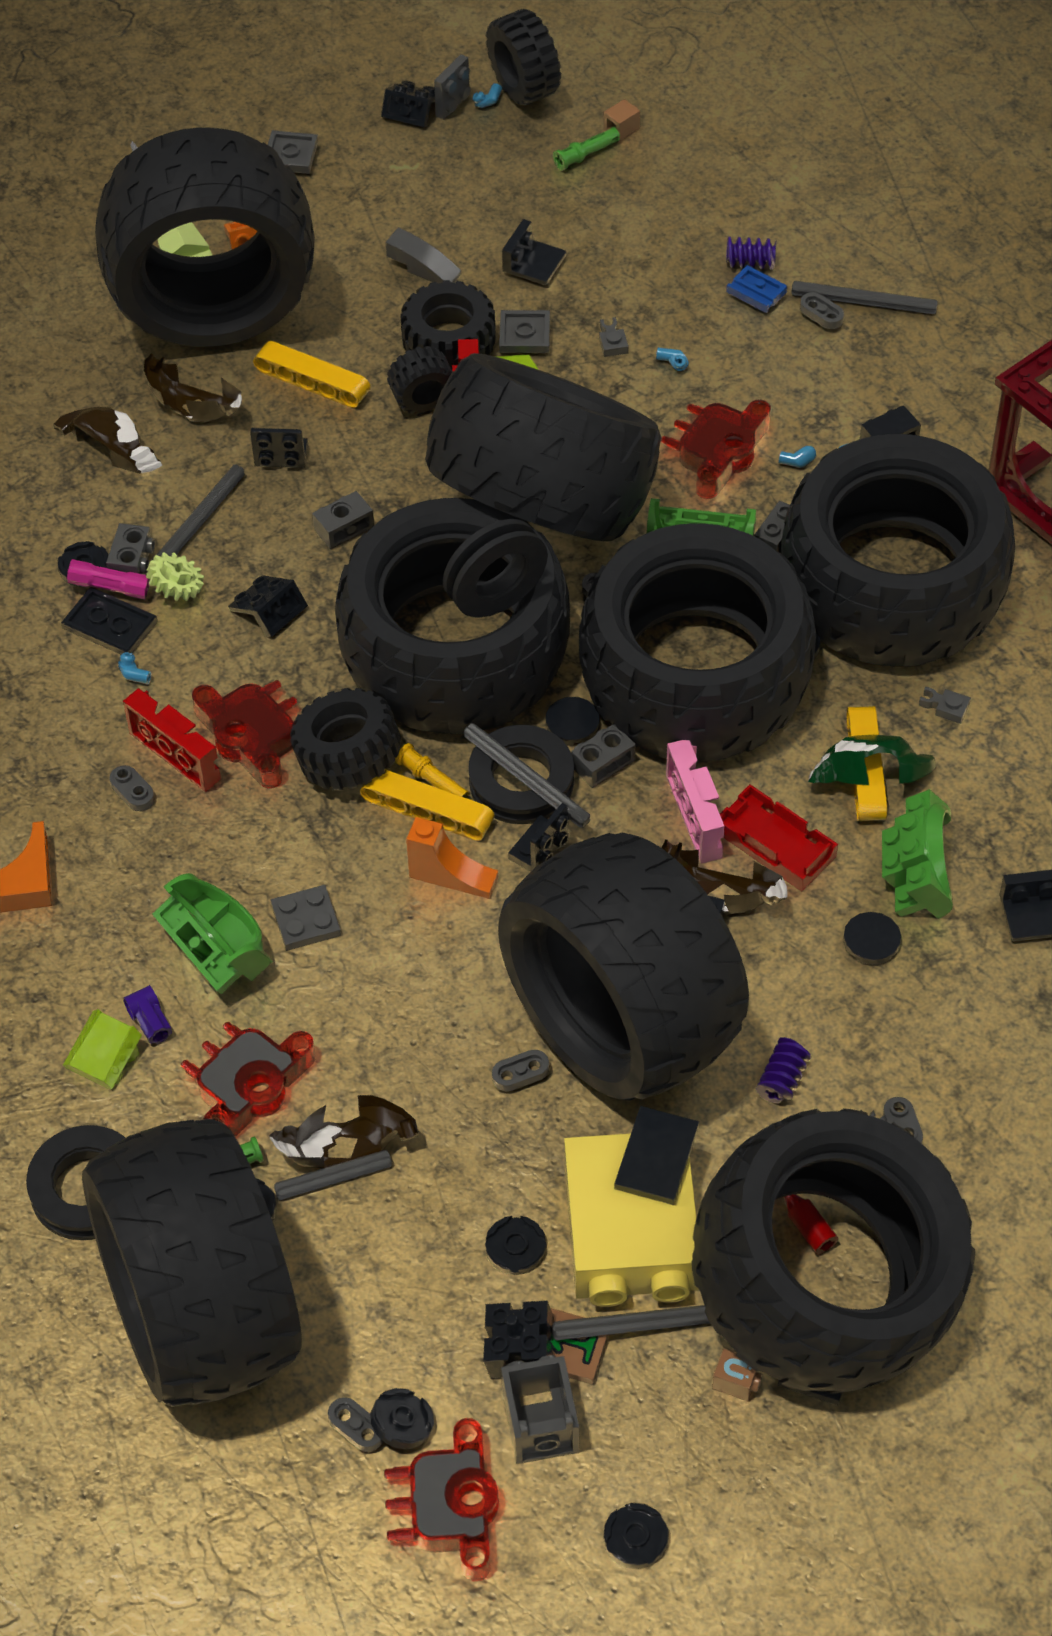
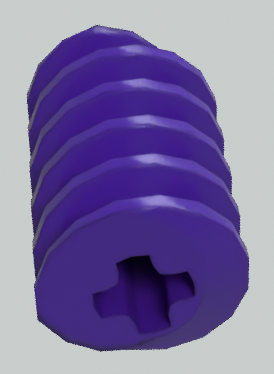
[726,236,776,270]
[756,1037,811,1104]

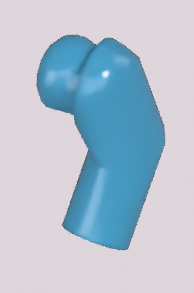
[473,83,502,108]
[656,347,689,371]
[779,446,816,468]
[118,652,152,684]

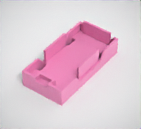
[666,740,724,864]

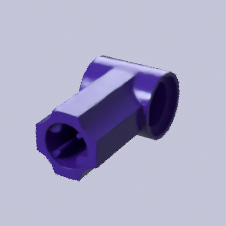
[123,985,172,1044]

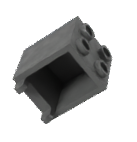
[501,1355,579,1464]

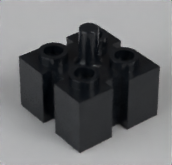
[483,1301,554,1379]

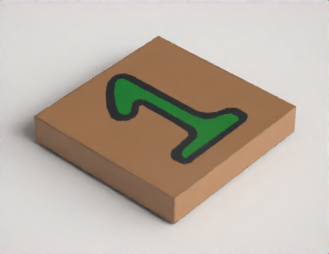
[549,1308,608,1385]

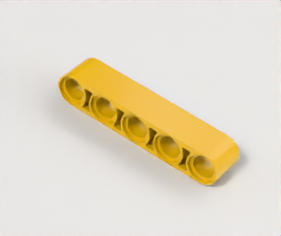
[253,341,371,408]
[846,706,887,821]
[360,769,495,841]

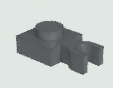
[599,317,629,357]
[919,687,971,724]

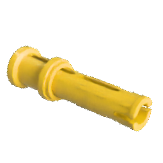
[395,743,470,799]

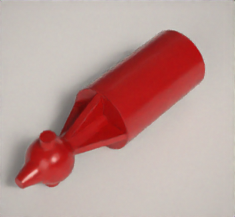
[784,1194,839,1255]

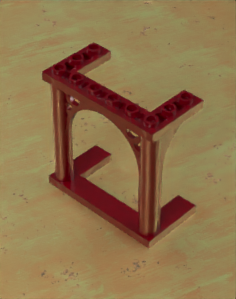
[988,340,1052,545]

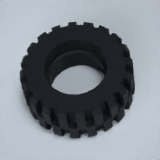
[486,9,561,105]
[400,280,496,369]
[290,688,401,790]

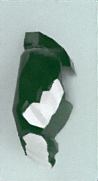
[808,735,936,785]

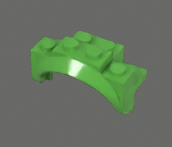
[646,498,757,536]
[882,789,953,919]
[152,873,273,994]

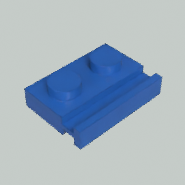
[726,265,787,313]

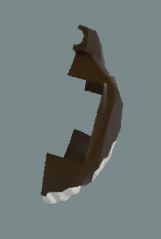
[144,354,242,422]
[53,407,162,474]
[661,839,787,914]
[269,1095,419,1169]

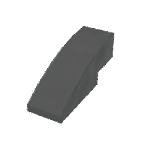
[385,227,461,283]

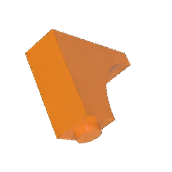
[406,817,499,899]
[0,821,52,913]

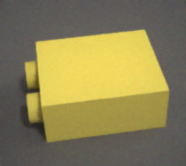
[564,1133,699,1307]

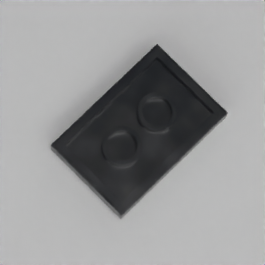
[61,587,158,655]
[614,1106,699,1205]

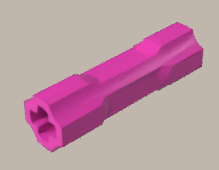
[67,559,150,599]

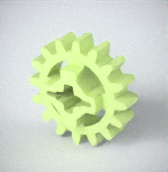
[146,552,204,601]

